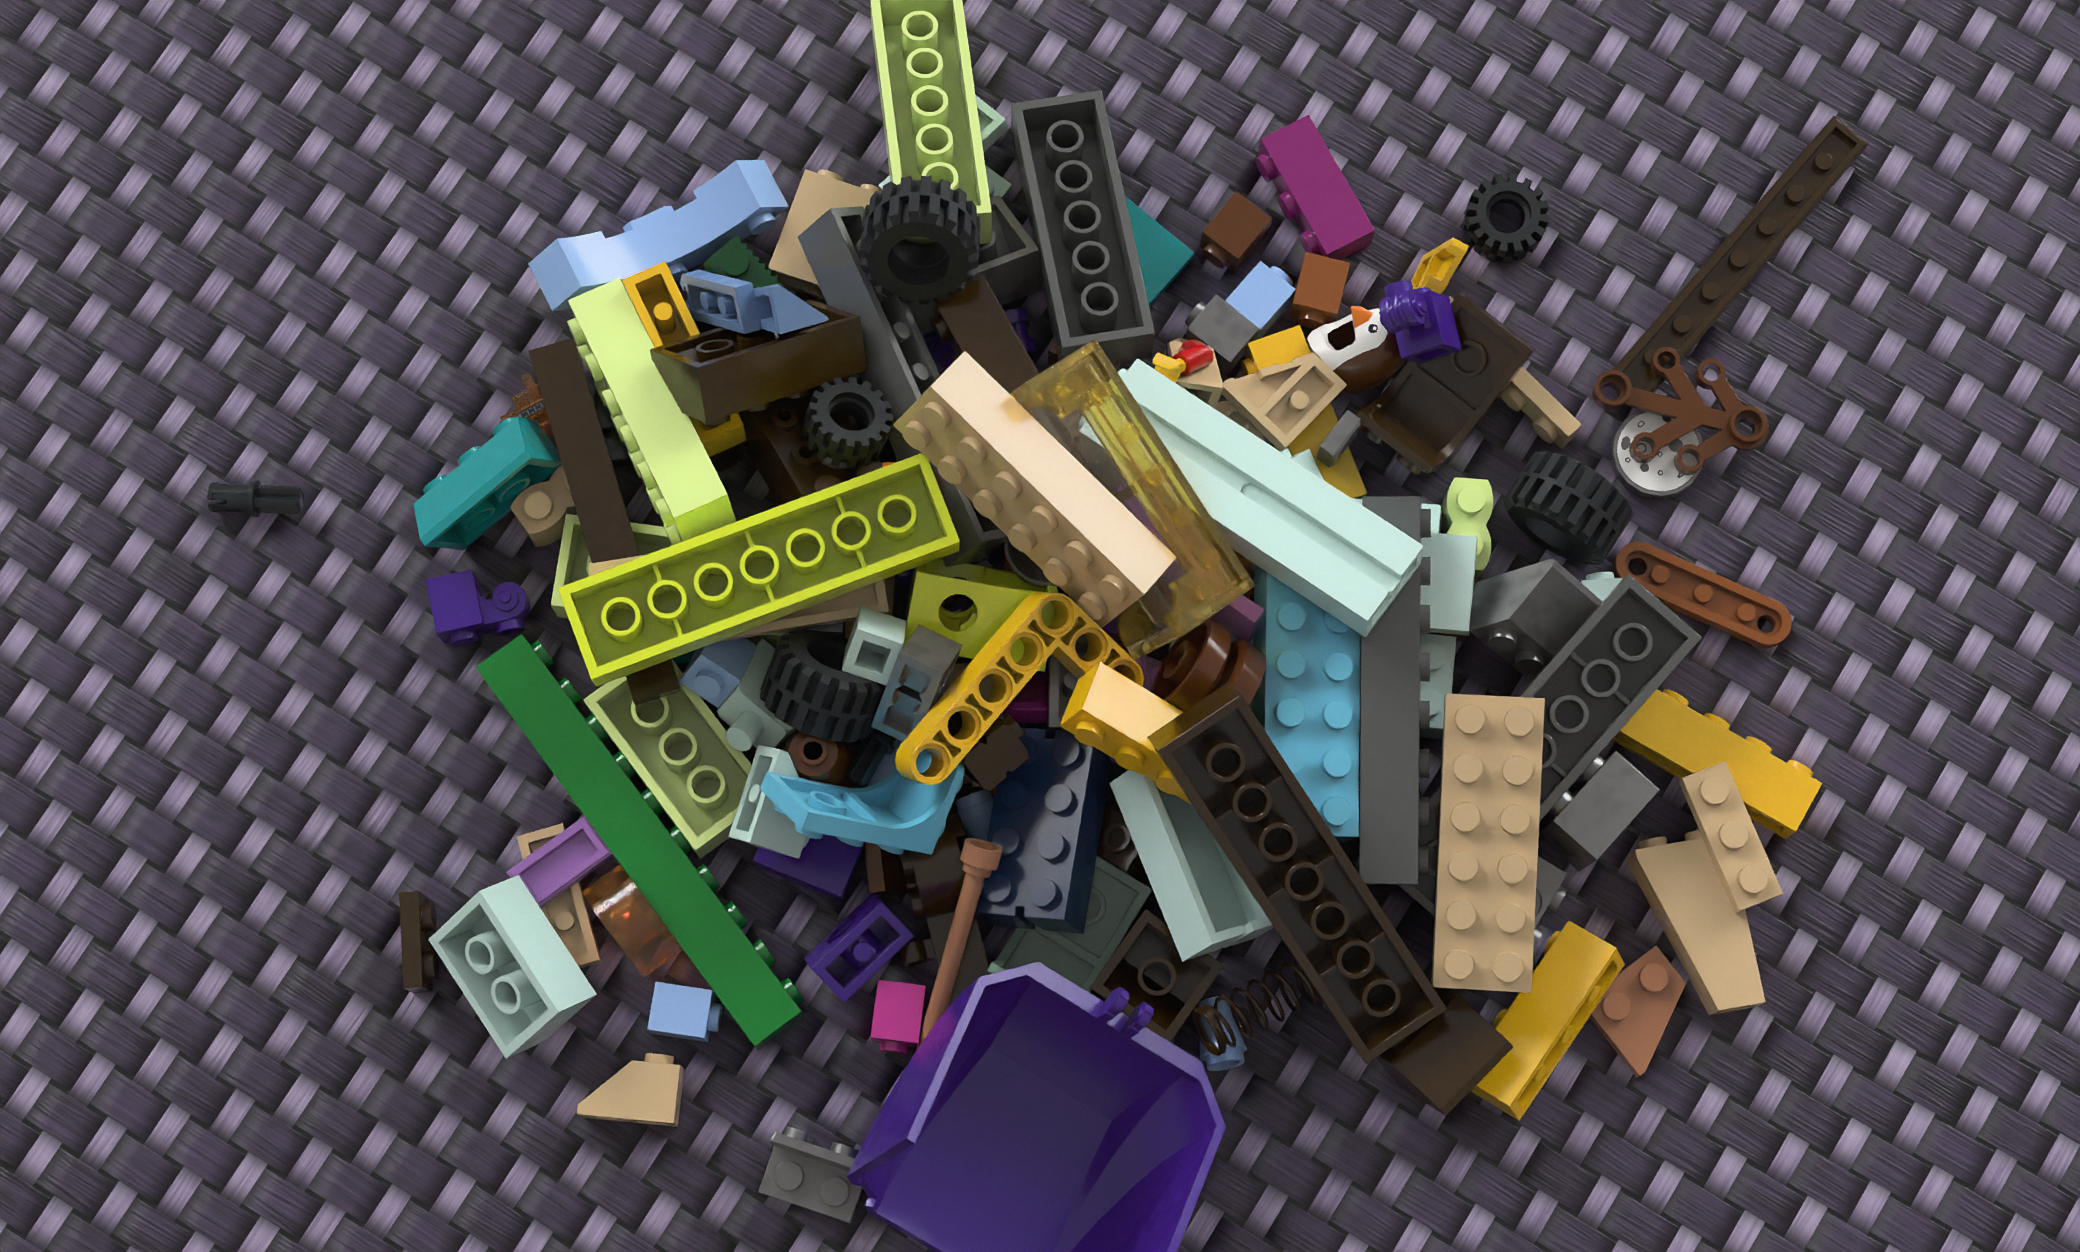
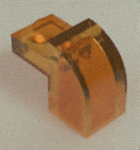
[582,864,683,978]

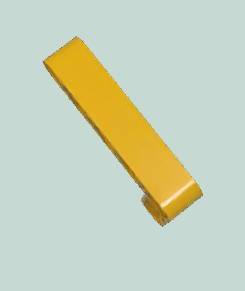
[895,591,1144,785]

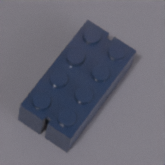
[975,728,1112,934]

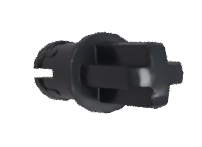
[207,480,304,517]
[845,728,896,788]

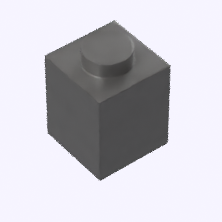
[1185,295,1259,375]

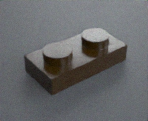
[399,891,439,993]

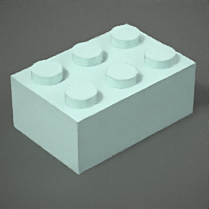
[428,875,597,1059]

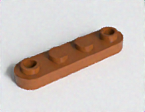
[1613,542,1792,649]

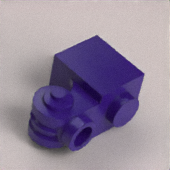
[1379,280,1462,364]
[425,569,530,646]

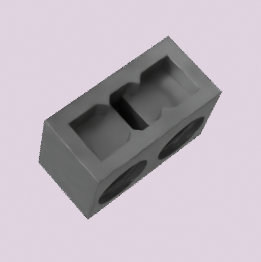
[871,624,963,742]

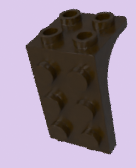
[1356,293,1536,474]

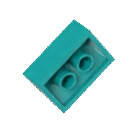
[413,416,562,550]

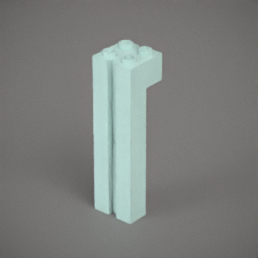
[1079,358,1424,637]

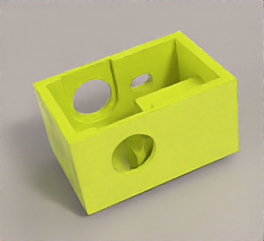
[903,558,1058,672]

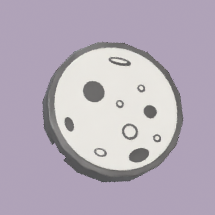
[1611,410,1702,499]

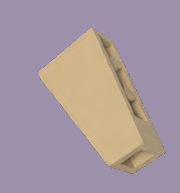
[1627,830,1766,1016]

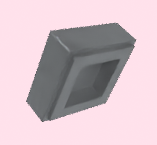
[1316,410,1361,467]

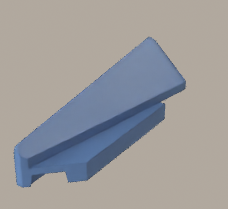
[680,270,829,334]

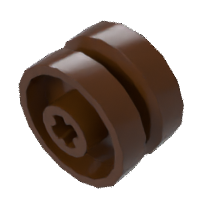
[1150,616,1266,712]

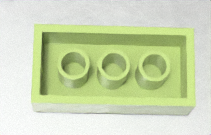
[583,659,752,859]

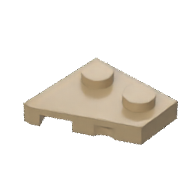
[1221,352,1347,451]

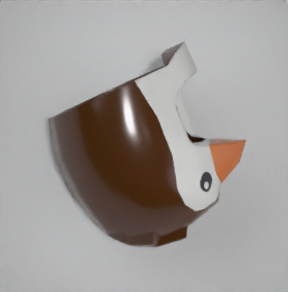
[1307,306,1406,395]

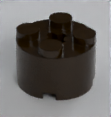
[899,812,966,920]

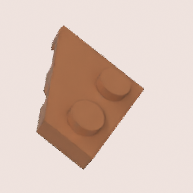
[1589,946,1686,1078]

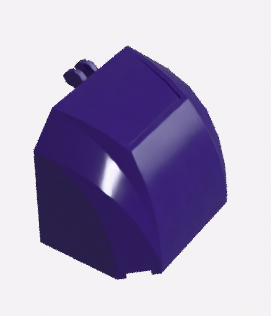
[847,962,1226,1252]

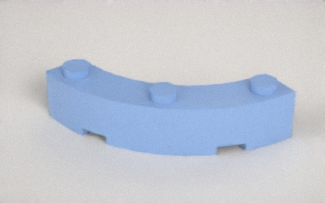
[528,160,789,311]

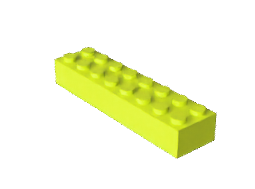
[557,453,960,687]

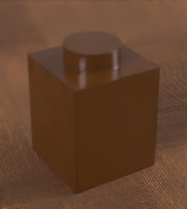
[1200,191,1272,273]

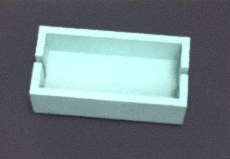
[1110,770,1274,962]

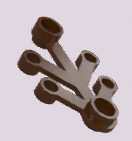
[1592,347,1769,475]

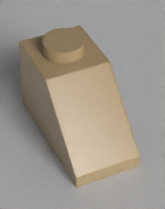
[577,1053,684,1127]

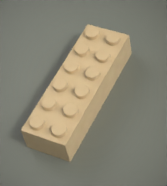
[893,351,1177,627]
[1431,693,1545,993]

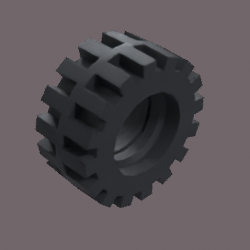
[803,377,893,468]

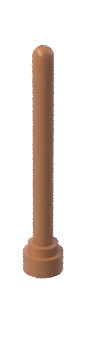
[916,838,1003,1051]

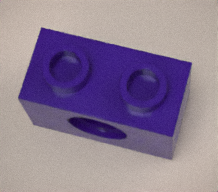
[804,894,914,1002]

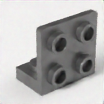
[758,1126,863,1224]

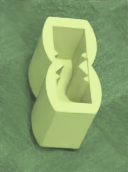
[1441,477,1493,582]

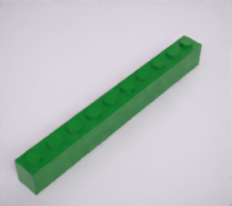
[475,634,805,1050]

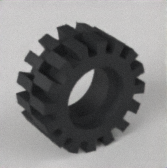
[1463,173,1550,263]

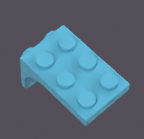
[760,749,965,855]

